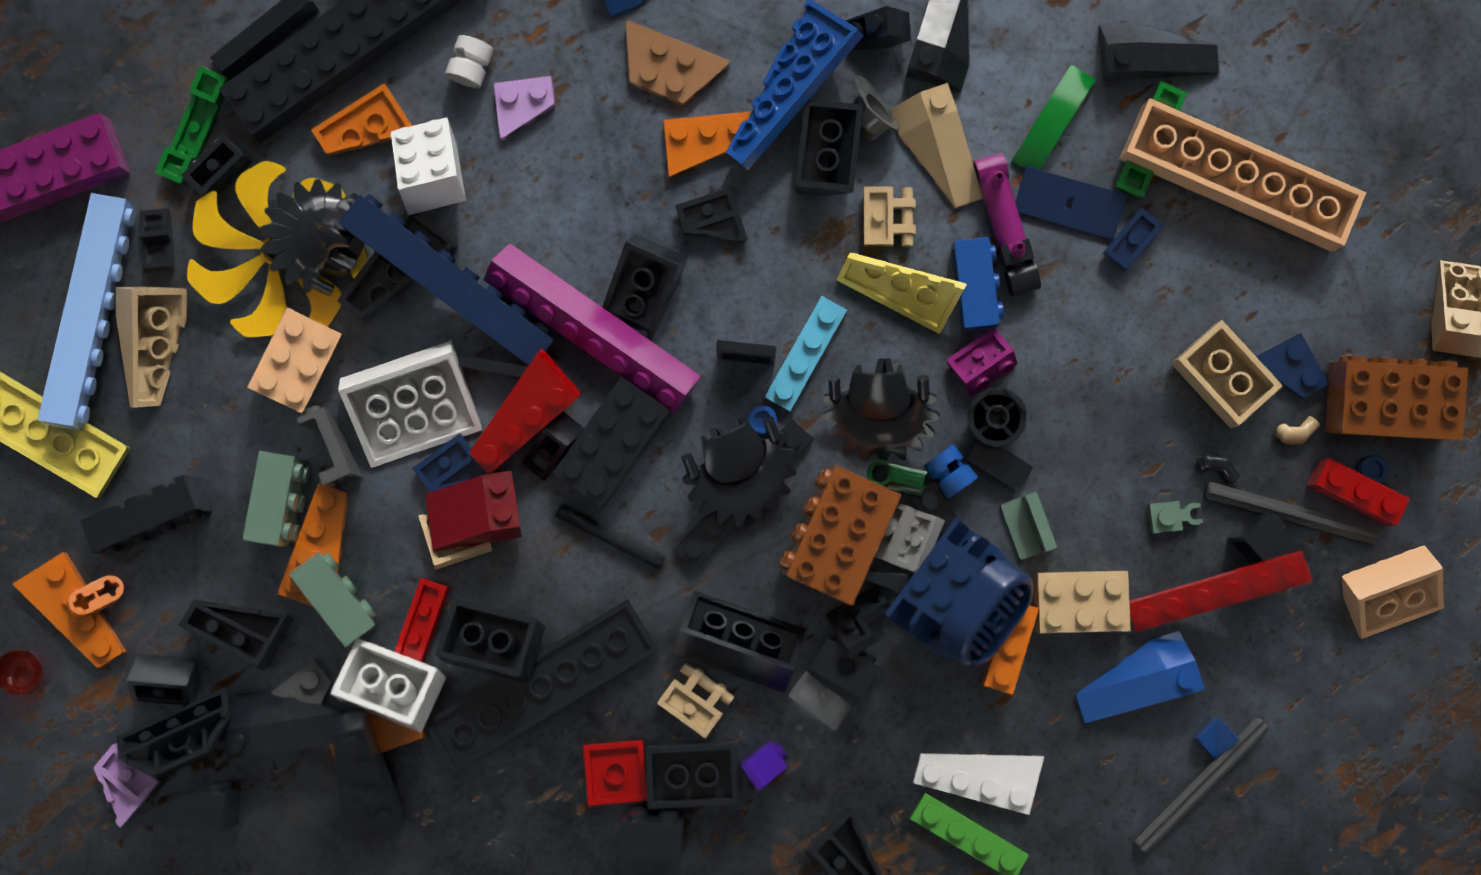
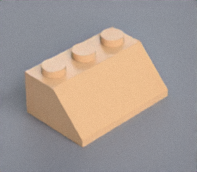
[1341,545,1444,639]

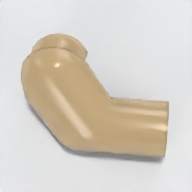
[1275,416,1320,445]

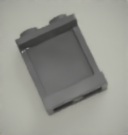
[296,405,363,489]

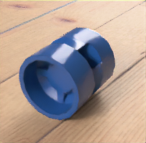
[923,444,978,499]

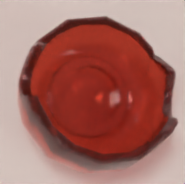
[0,649,45,696]

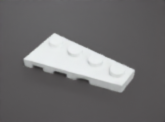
[913,753,1044,815]

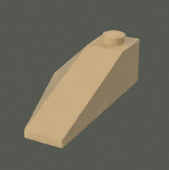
[890,83,983,209]
[116,287,187,408]

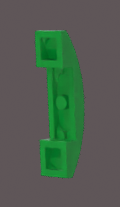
[1011,65,1096,170]
[154,66,228,185]
[1115,81,1187,199]

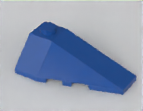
[1075,631,1205,723]

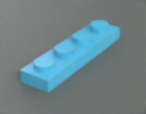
[765,296,847,412]

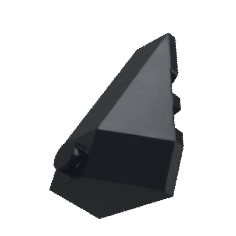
[906,0,970,93]

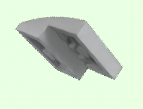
[874,503,945,573]

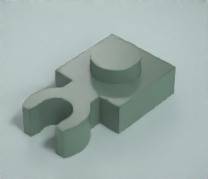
[1148,501,1203,534]

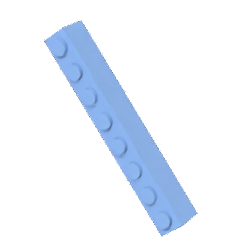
[38,193,136,431]

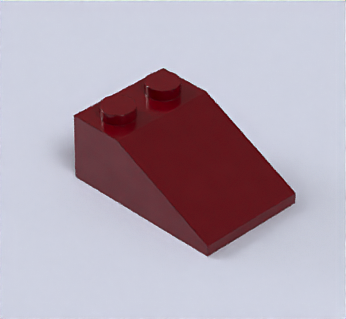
[425,471,522,552]

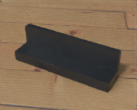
[209,0,320,81]

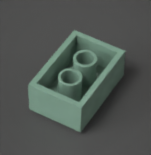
[242,451,311,548]
[289,550,376,647]

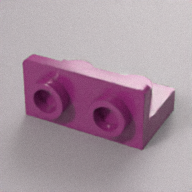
[946,327,1018,397]

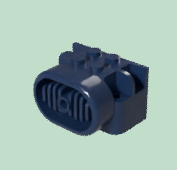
[885,517,1034,668]

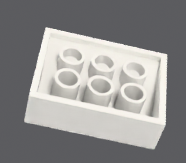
[338,341,482,468]

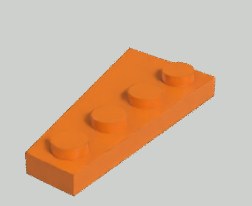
[277,483,348,607]
[12,552,126,668]

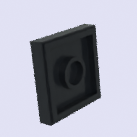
[716,340,777,365]

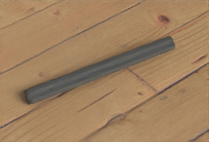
[1206,482,1380,545]
[1135,718,1269,853]

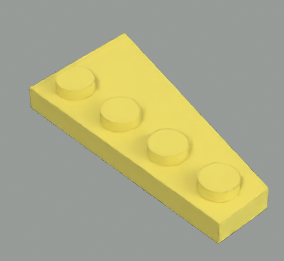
[836,252,967,334]

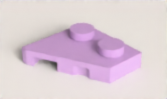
[494,76,556,140]
[93,743,161,827]

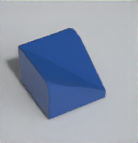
[1193,717,1239,759]

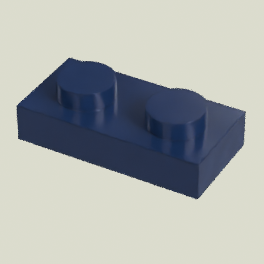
[1102,207,1164,272]

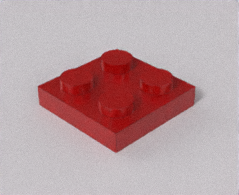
[583,739,648,806]

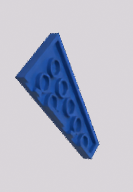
[726,0,864,170]

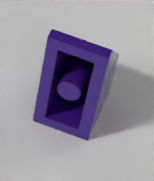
[741,740,789,791]

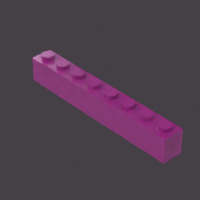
[483,243,701,413]

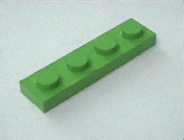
[910,792,1029,875]

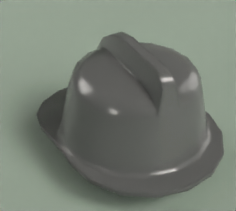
[854,76,900,141]

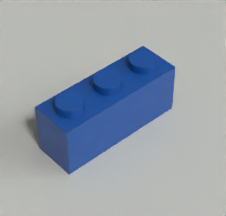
[951,237,1004,332]

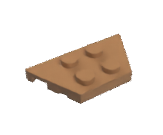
[626,20,730,106]

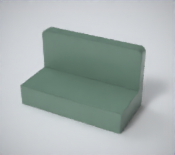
[1000,492,1057,560]

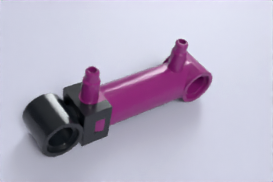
[973,153,1041,296]

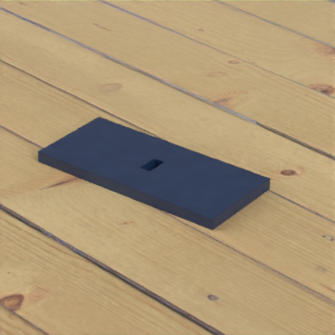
[1015,166,1127,240]

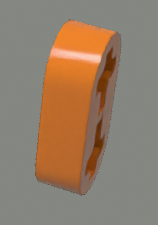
[67,575,124,618]

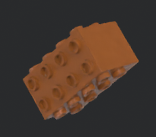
[1325,356,1468,440]
[778,465,901,606]

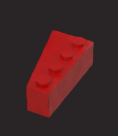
[469,348,581,474]

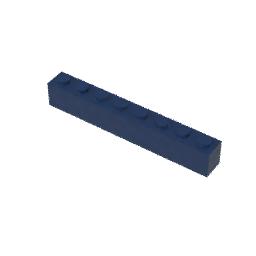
[338,194,553,366]

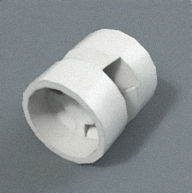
[445,35,494,88]

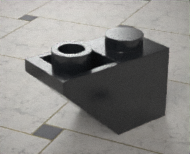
[845,6,911,50]

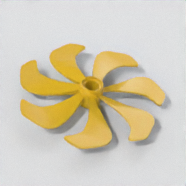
[187,161,368,337]

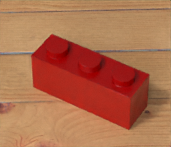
[1306,458,1410,527]

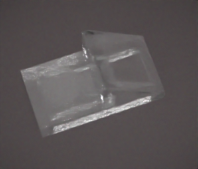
[788,671,853,731]

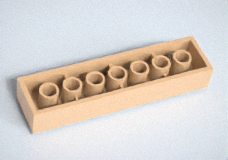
[1119,98,1366,252]

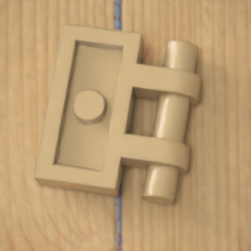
[863,187,916,247]
[657,662,735,738]

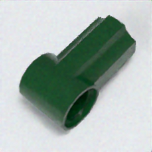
[867,460,928,497]

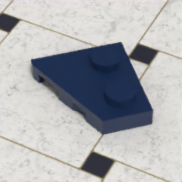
[1256,333,1329,399]
[412,433,491,492]

